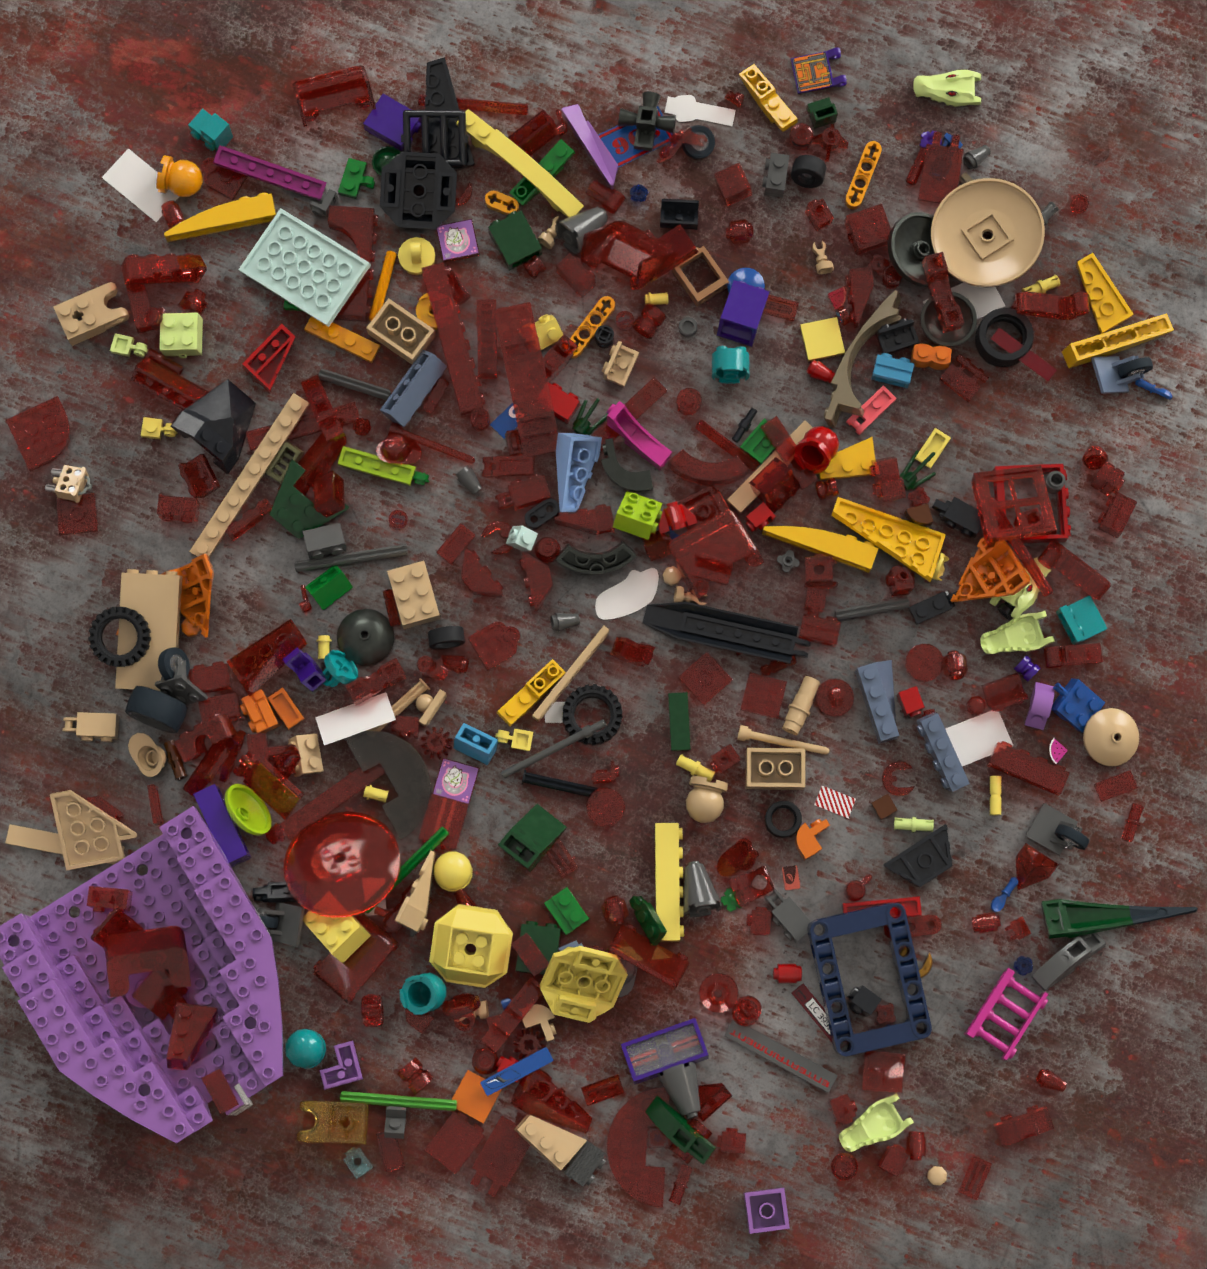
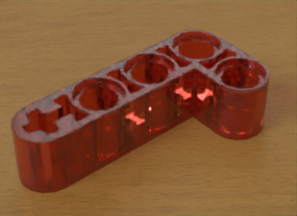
[1015,291,1090,320]
[1038,540,1112,600]

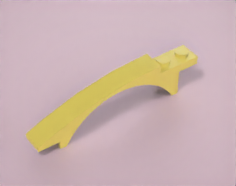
[456,109,584,217]

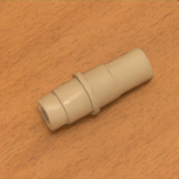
[782,676,820,735]

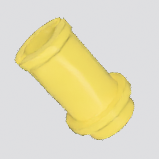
[645,292,668,307]
[316,635,332,659]
[363,785,389,803]

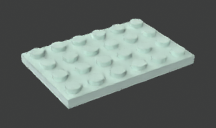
[238,208,371,327]

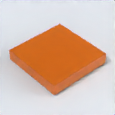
[452,1070,503,1124]

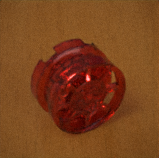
[732,995,762,1027]

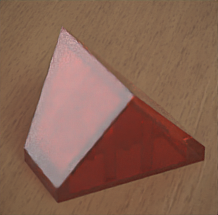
[1016,843,1059,891]

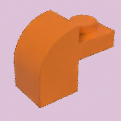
[795,819,830,861]

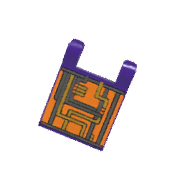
[791,47,847,94]

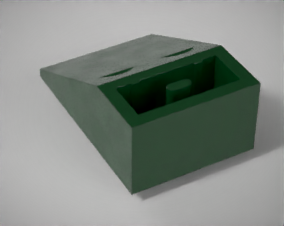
[498,804,567,873]

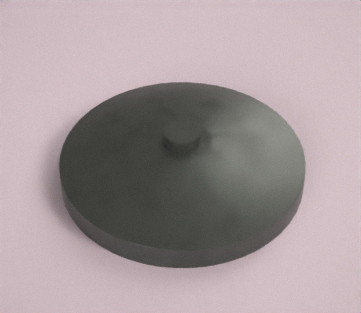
[888,212,950,287]

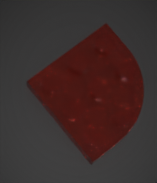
[6,396,70,472]

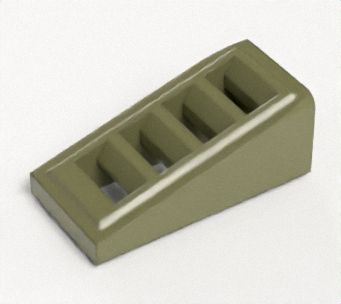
[266,442,304,484]

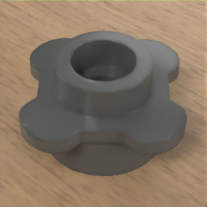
[777,550,800,572]

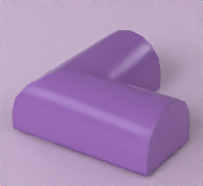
[320,1041,363,1090]

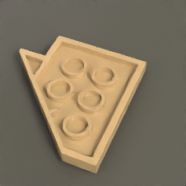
[50,790,137,871]

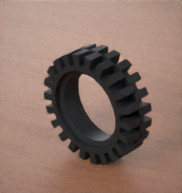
[88,607,151,667]
[563,684,622,746]

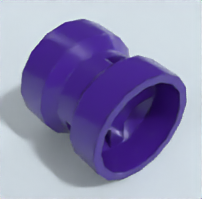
[1014,655,1041,682]

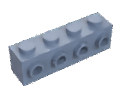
[380,350,447,427]
[916,712,970,792]

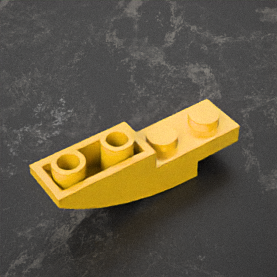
[739,64,798,132]
[497,659,566,727]

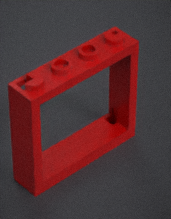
[992,464,1071,544]

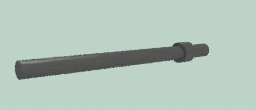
[501,719,607,778]

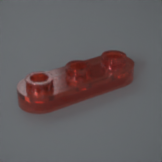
[883,915,942,939]

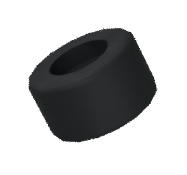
[791,155,826,188]

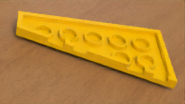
[832,497,946,582]

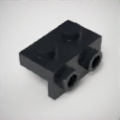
[660,198,699,230]
[876,318,920,354]

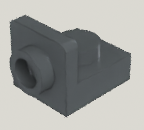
[310,189,338,217]
[384,1106,406,1139]

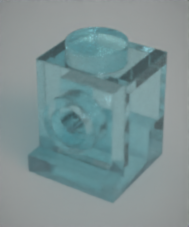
[343,1147,374,1179]

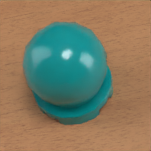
[400,973,447,1015]
[285,1028,327,1069]

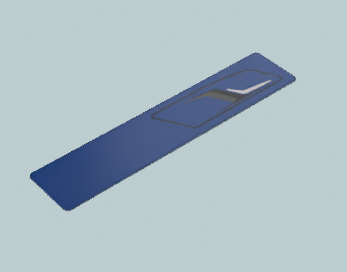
[480,1047,553,1096]

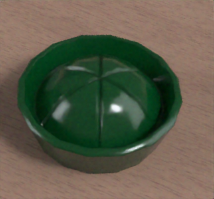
[372,146,401,175]

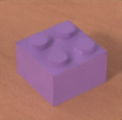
[743,1187,790,1234]

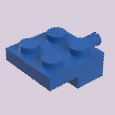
[1051,678,1105,733]

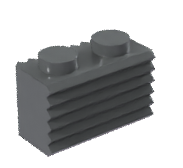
[564,1141,607,1187]

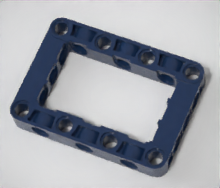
[807,902,932,1056]

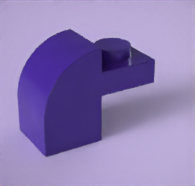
[283,647,327,692]

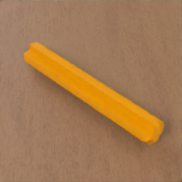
[369,251,396,321]

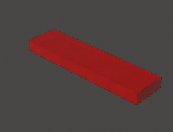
[842,896,922,918]

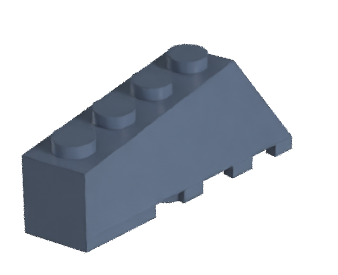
[855,660,899,744]

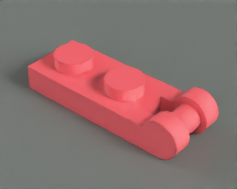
[846,385,897,435]

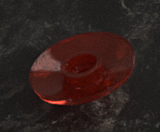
[699,973,738,1013]

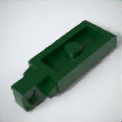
[629,896,667,946]

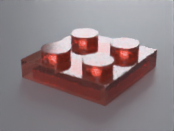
[740,672,787,719]

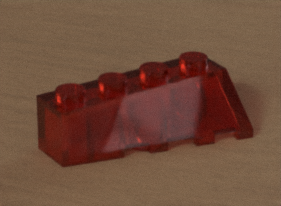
[122,253,207,285]

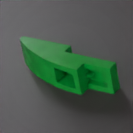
[509,139,575,205]

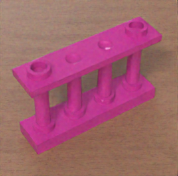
[964,968,1048,1061]

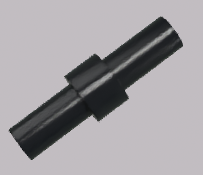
[732,408,758,443]

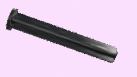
[521,770,599,798]

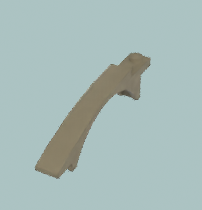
[824,290,902,428]

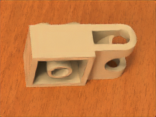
[54,282,129,346]

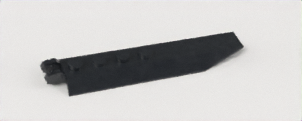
[643,602,811,664]

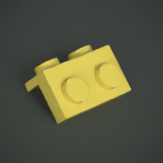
[519,314,565,355]

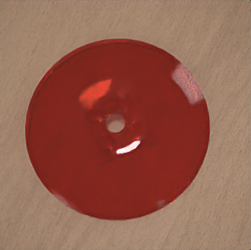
[283,811,401,917]

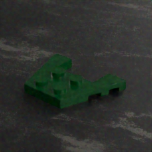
[269,459,349,539]

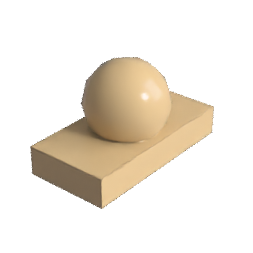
[416,689,447,727]

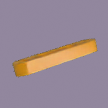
[845,141,882,210]
[565,296,615,358]

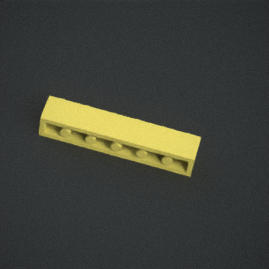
[655,823,684,942]

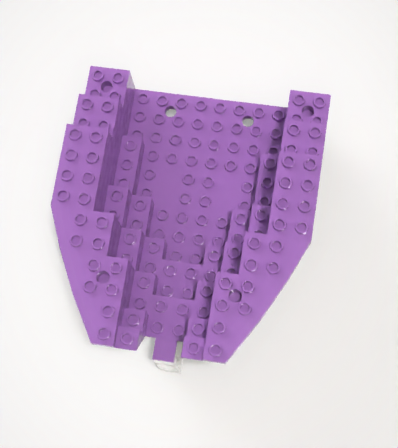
[0,806,283,1143]

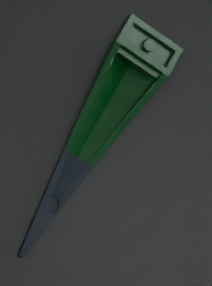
[1041,899,1198,939]

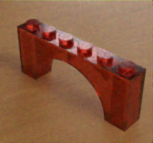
[328,205,379,322]

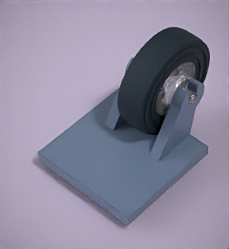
[1091,356,1153,394]

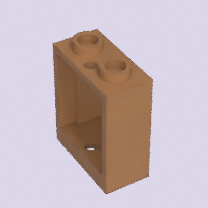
[672,246,729,307]

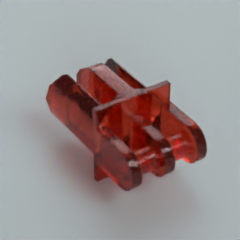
[273,744,302,783]

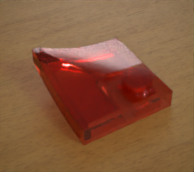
[862,1051,906,1094]

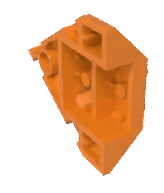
[950,529,1030,602]
[161,554,215,638]

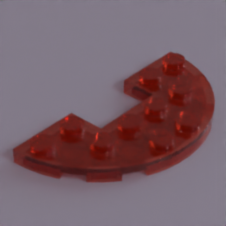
[607,1087,669,1208]

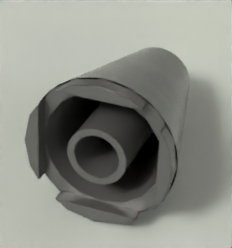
[555,207,608,254]
[683,861,722,917]
[658,1062,701,1120]

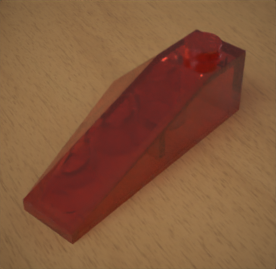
[510,1068,592,1134]

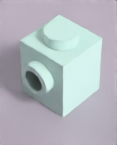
[506,526,538,551]

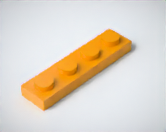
[304,316,380,363]

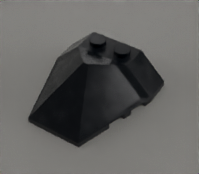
[171,379,256,474]

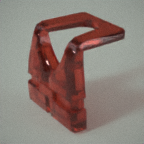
[728,866,775,907]

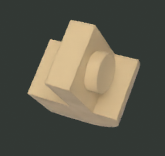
[519,1004,557,1042]

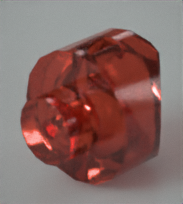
[179,288,208,316]
[676,388,702,415]

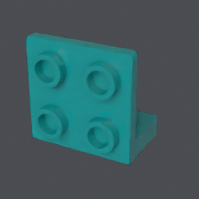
[1056,596,1107,646]

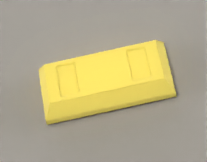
[915,428,951,469]

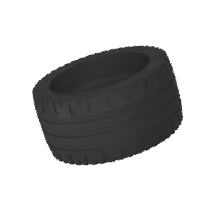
[975,308,1034,368]

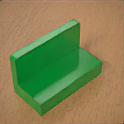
[305,565,353,610]

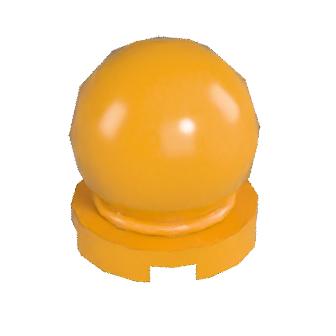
[156,155,203,197]

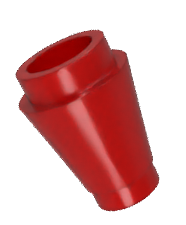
[806,360,835,383]

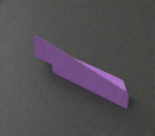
[561,104,618,190]

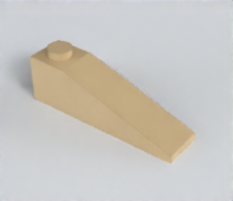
[395,851,435,933]

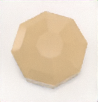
[663,566,682,586]
[927,1166,947,1185]

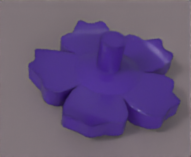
[920,130,942,153]

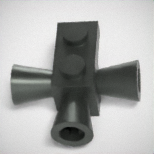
[618,91,676,151]

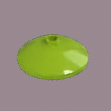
[225,784,272,836]

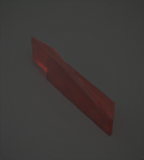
[278,417,347,496]

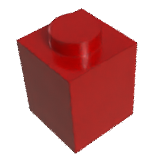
[896,686,925,718]

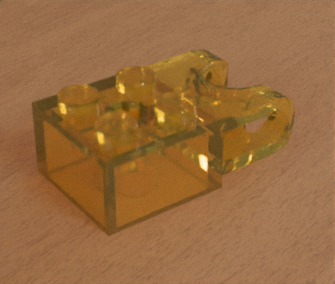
[297,1101,369,1145]

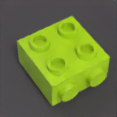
[613,491,663,540]

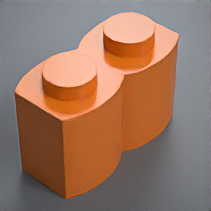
[911,344,952,370]

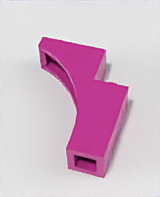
[606,401,672,471]

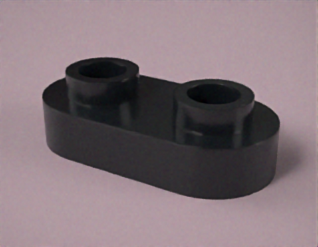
[525,498,559,529]

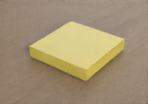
[800,317,845,362]

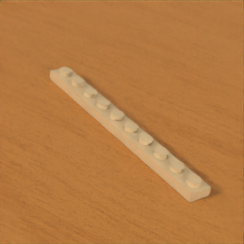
[189,393,310,558]

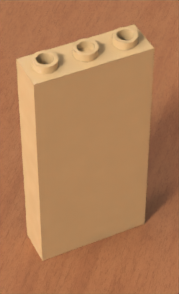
[115,569,182,691]

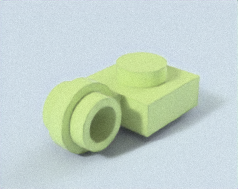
[110,333,148,357]

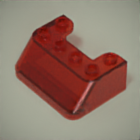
[104,925,191,998]

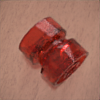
[632,303,666,339]
[397,1057,434,1095]

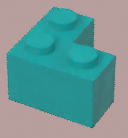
[188,108,233,152]

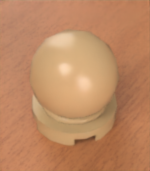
[686,776,728,823]

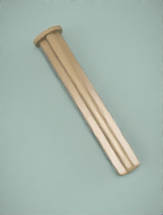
[366,678,430,738]

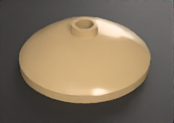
[1083,708,1139,766]

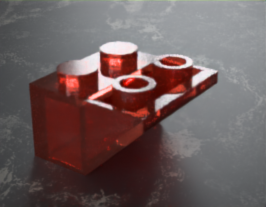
[749,457,800,513]

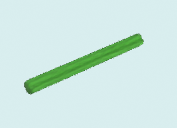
[340,1091,457,1111]

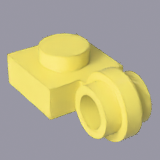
[141,417,178,440]
[495,728,533,751]

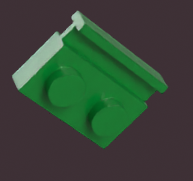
[740,418,785,465]
[544,887,589,935]

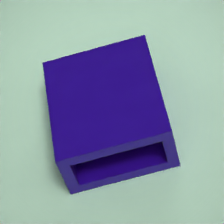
[363,94,421,152]

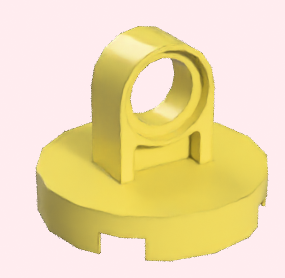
[398,237,436,275]

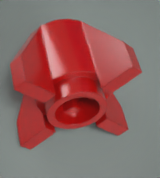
[658,501,697,534]

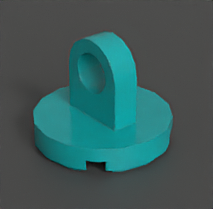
[323,650,358,687]

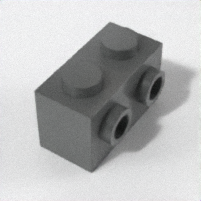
[762,153,790,198]
[303,523,346,559]

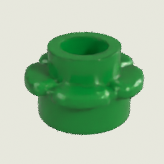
[412,471,430,486]

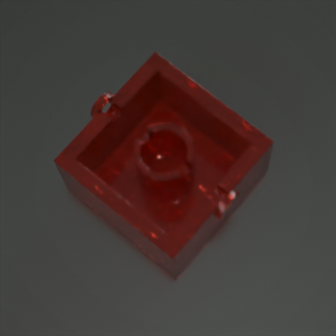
[844,204,891,255]

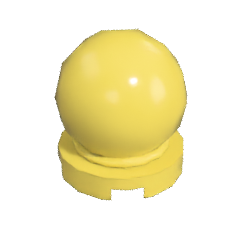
[433,851,473,892]

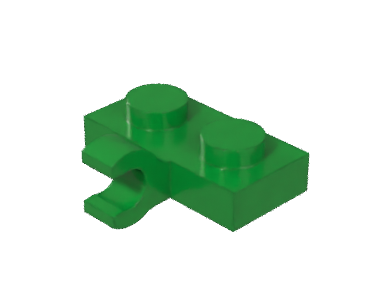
[338,158,375,199]

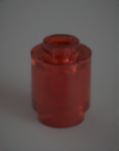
[161,200,186,229]
[971,912,1001,934]
[906,1131,926,1161]

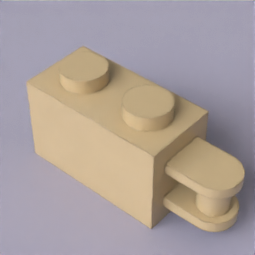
[62,712,119,742]

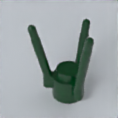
[572,398,608,435]
[898,450,936,491]

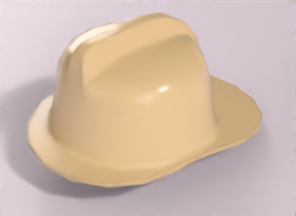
[128,733,166,777]

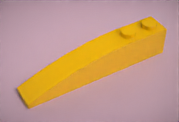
[164,193,276,242]
[1062,313,1174,368]
[762,526,879,573]

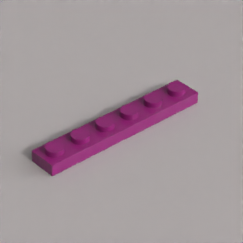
[213,145,327,201]

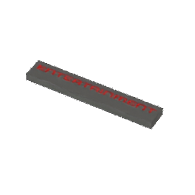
[724,1019,838,1093]

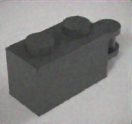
[764,888,811,943]

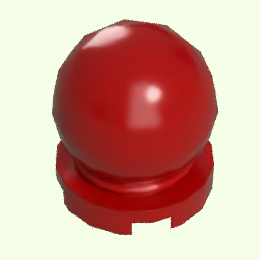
[794,426,839,474]

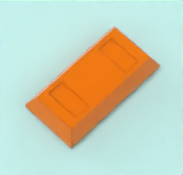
[267,687,304,730]

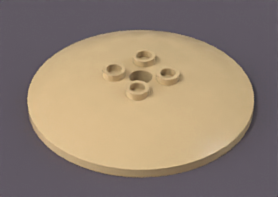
[931,178,1045,287]

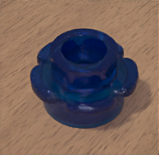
[630,184,648,202]
[1014,956,1033,975]

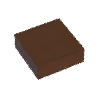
[871,794,898,820]

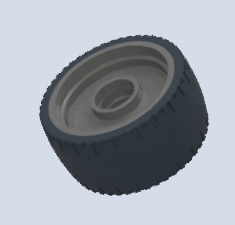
[125,686,188,733]

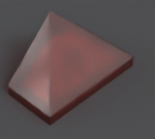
[698,1083,732,1122]

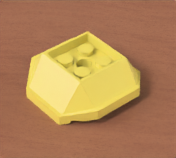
[429,904,513,988]
[540,946,628,1023]

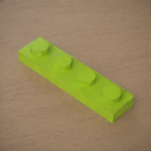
[338,446,416,486]

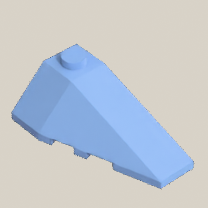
[556,433,602,512]

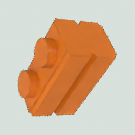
[240,689,280,736]

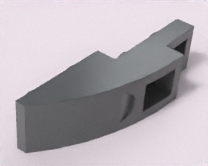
[1032,933,1106,992]

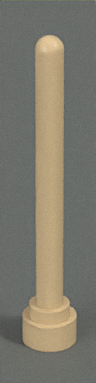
[737,725,829,755]

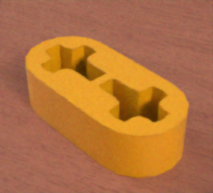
[485,190,519,215]

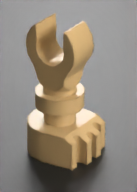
[538,216,559,250]
[812,241,834,274]
[674,586,707,606]
[454,1000,489,1021]

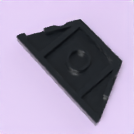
[883,824,953,888]

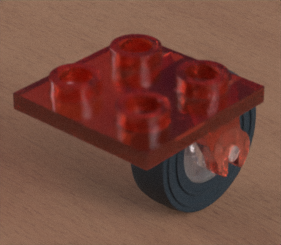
[657,125,715,164]

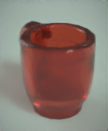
[844,874,872,902]

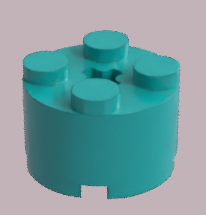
[712,346,750,384]

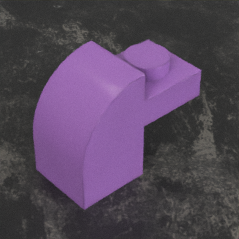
[1025,682,1054,730]

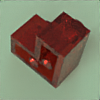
[869,456,906,502]

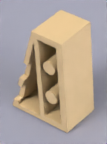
[514,1115,587,1170]

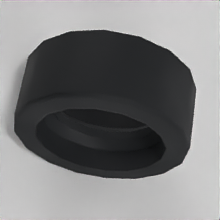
[428,626,465,649]
[765,800,802,838]

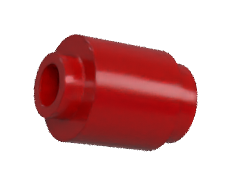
[773,964,802,983]

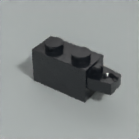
[932,497,988,538]

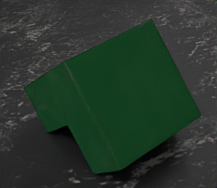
[806,97,838,129]

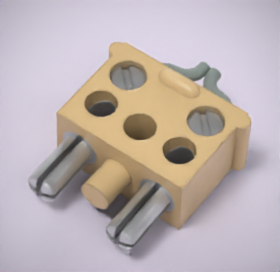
[45,465,92,503]

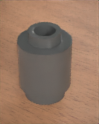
[1043,471,1066,494]

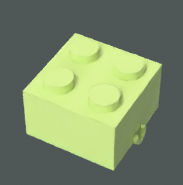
[160,313,203,358]

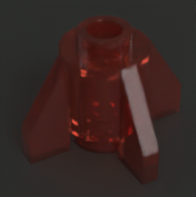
[811,124,849,162]

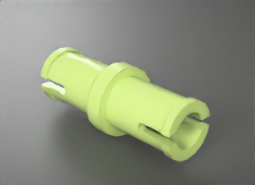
[894,817,934,832]

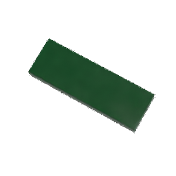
[668,692,691,751]

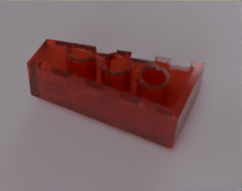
[226,619,308,696]

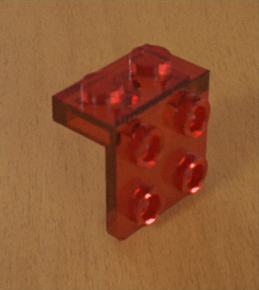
[91,908,148,963]

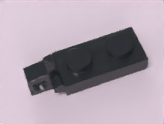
[908,591,957,625]
[253,881,307,903]

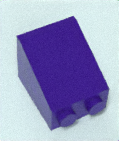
[717,280,770,347]

